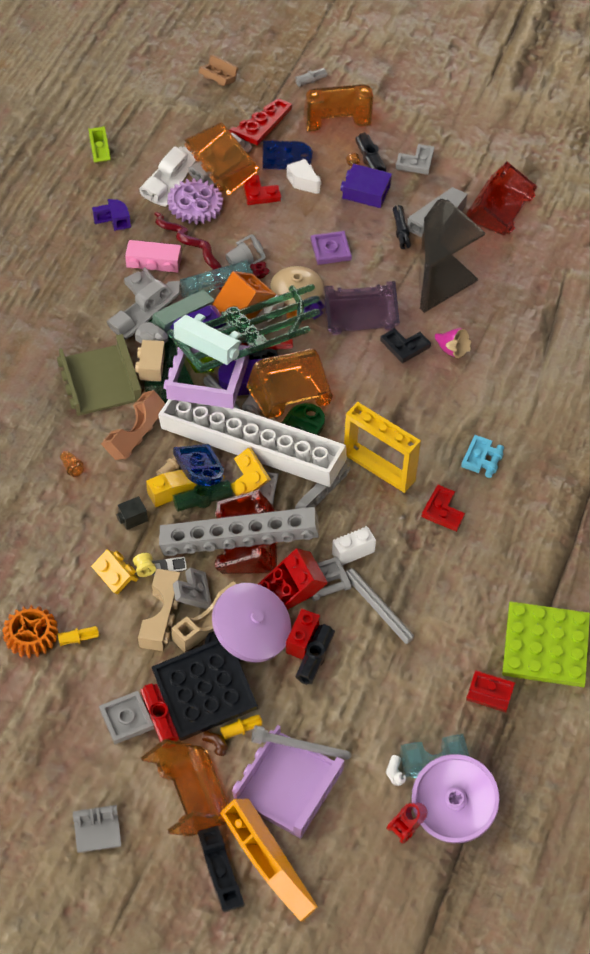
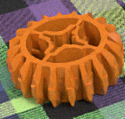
[2,605,58,659]

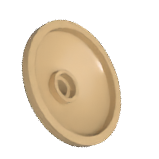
[271,266,323,308]

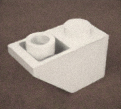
[287,159,321,194]

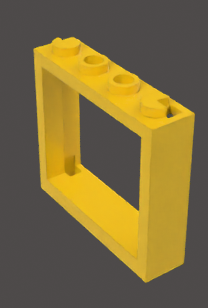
[344,402,421,493]

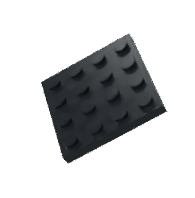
[151,639,259,742]

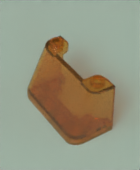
[246,349,333,418]

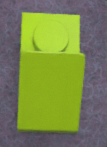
[88,126,111,163]

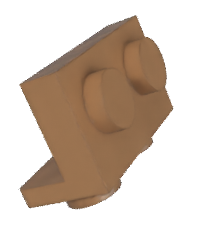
[198,55,238,86]

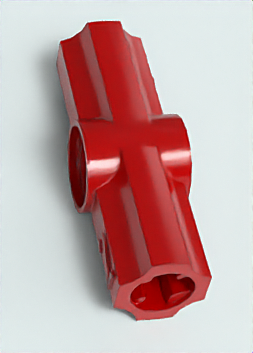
[140,683,179,746]

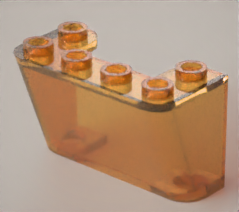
[303,84,373,132]
[184,122,260,195]

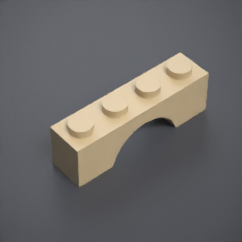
[138,568,183,651]
[171,581,236,653]

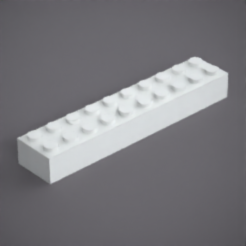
[158,399,347,487]

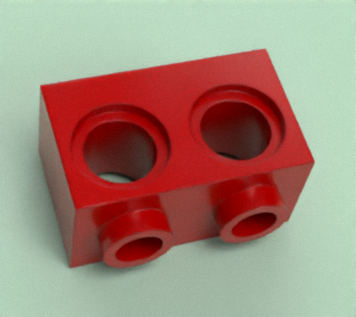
[286,608,320,660]

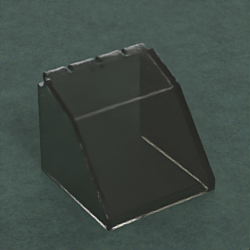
[419,198,485,313]

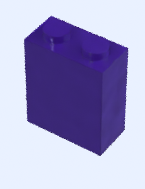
[340,164,392,209]

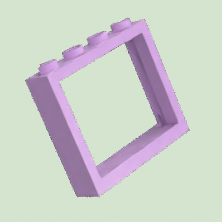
[164,342,249,409]

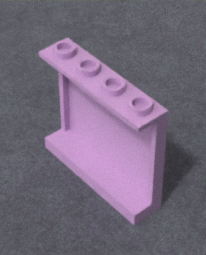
[232,725,344,839]

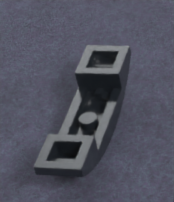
[197,825,245,913]

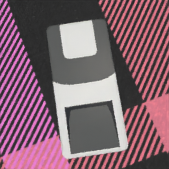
[152,557,187,575]

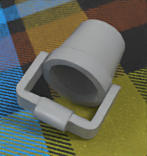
[225,234,265,270]

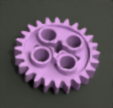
[167,178,223,225]

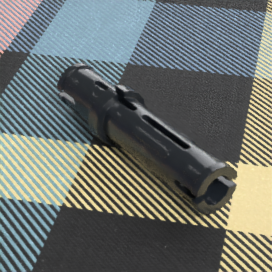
[393,205,411,249]

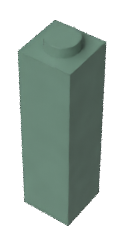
[152,289,215,335]

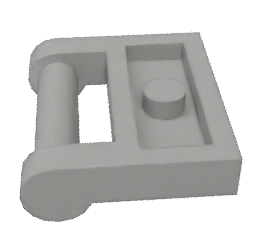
[311,557,351,601]

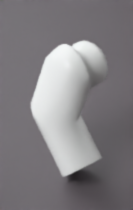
[386,755,406,786]

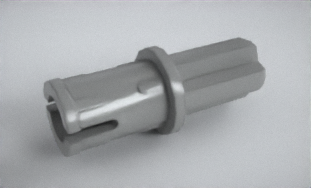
[295,68,327,87]

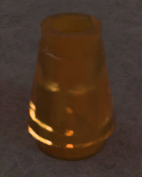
[60,451,84,477]

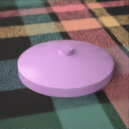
[212,583,291,662]
[412,754,499,843]

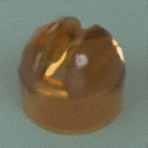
[346,153,360,168]

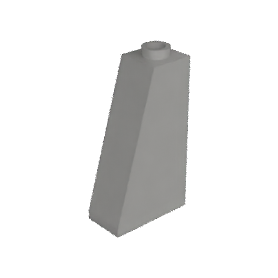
[407,187,467,244]

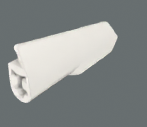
[139,146,196,207]

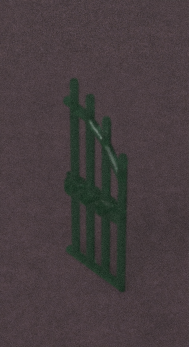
[167,284,320,373]

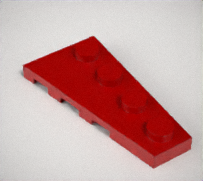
[230,98,292,146]

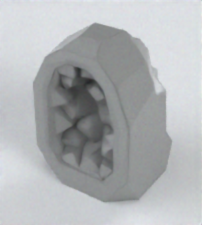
[135,322,168,344]

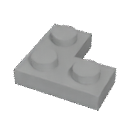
[396,144,434,175]
[173,568,212,610]

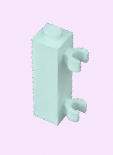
[174,313,241,365]

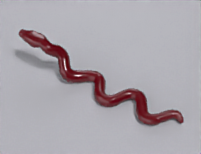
[154,212,225,291]

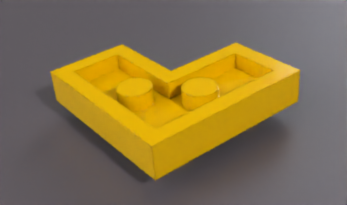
[229,448,271,501]

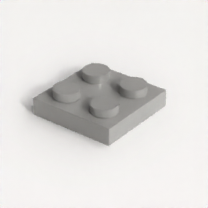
[99,691,154,744]

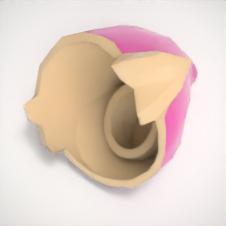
[435,328,471,358]

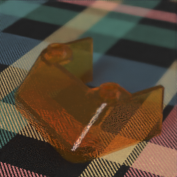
[141,739,228,837]

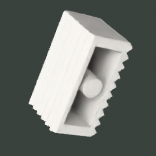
[332,526,376,565]

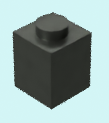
[116,496,148,530]

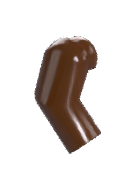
[202,731,228,756]

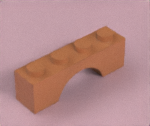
[101,390,165,460]

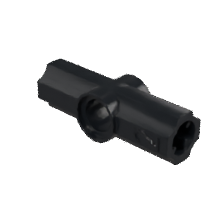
[355,132,386,172]
[295,624,335,685]

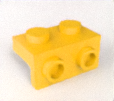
[91,549,139,594]

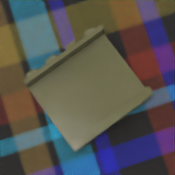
[57,334,142,416]

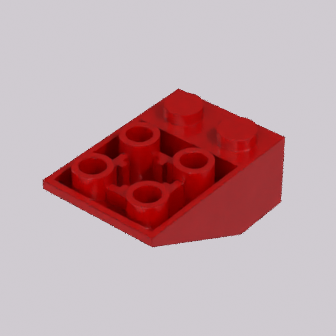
[258,548,328,610]

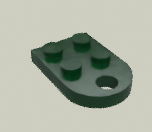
[281,403,325,436]

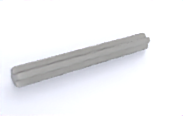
[345,568,414,644]

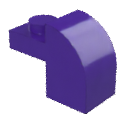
[92,199,131,231]

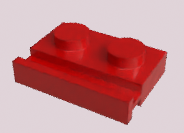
[466,670,515,712]

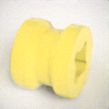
[133,553,156,577]

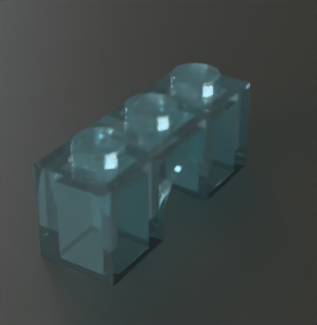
[400,734,470,778]

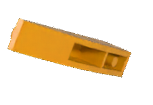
[220,799,318,921]

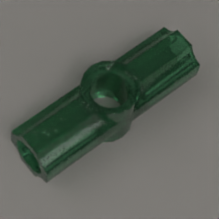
[172,480,233,512]

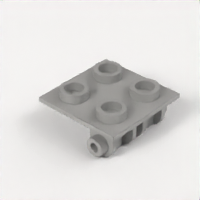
[73,805,121,853]

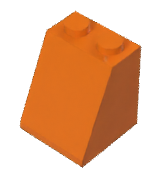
[212,271,276,329]

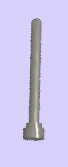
[251,725,351,760]

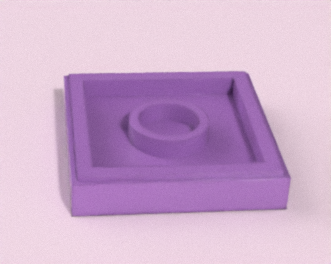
[311,231,352,265]

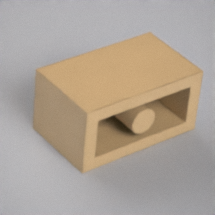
[135,340,165,381]

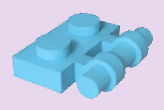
[461,435,504,478]

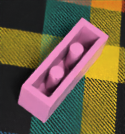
[125,240,182,273]

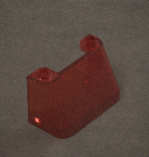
[464,161,538,235]
[215,490,277,574]

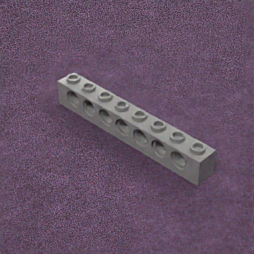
[159,507,319,556]

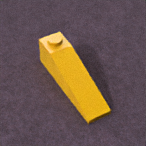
[146,463,225,508]

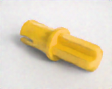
[57,626,99,646]
[220,715,263,740]

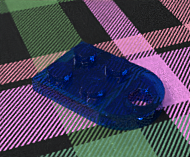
[263,141,313,170]
[173,444,224,486]

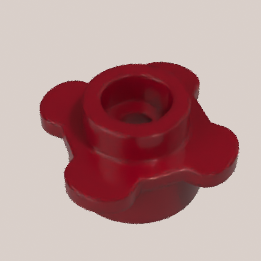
[250,261,270,279]

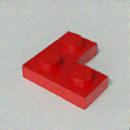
[242,175,281,206]
[421,484,465,532]

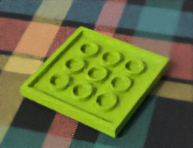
[502,601,590,687]

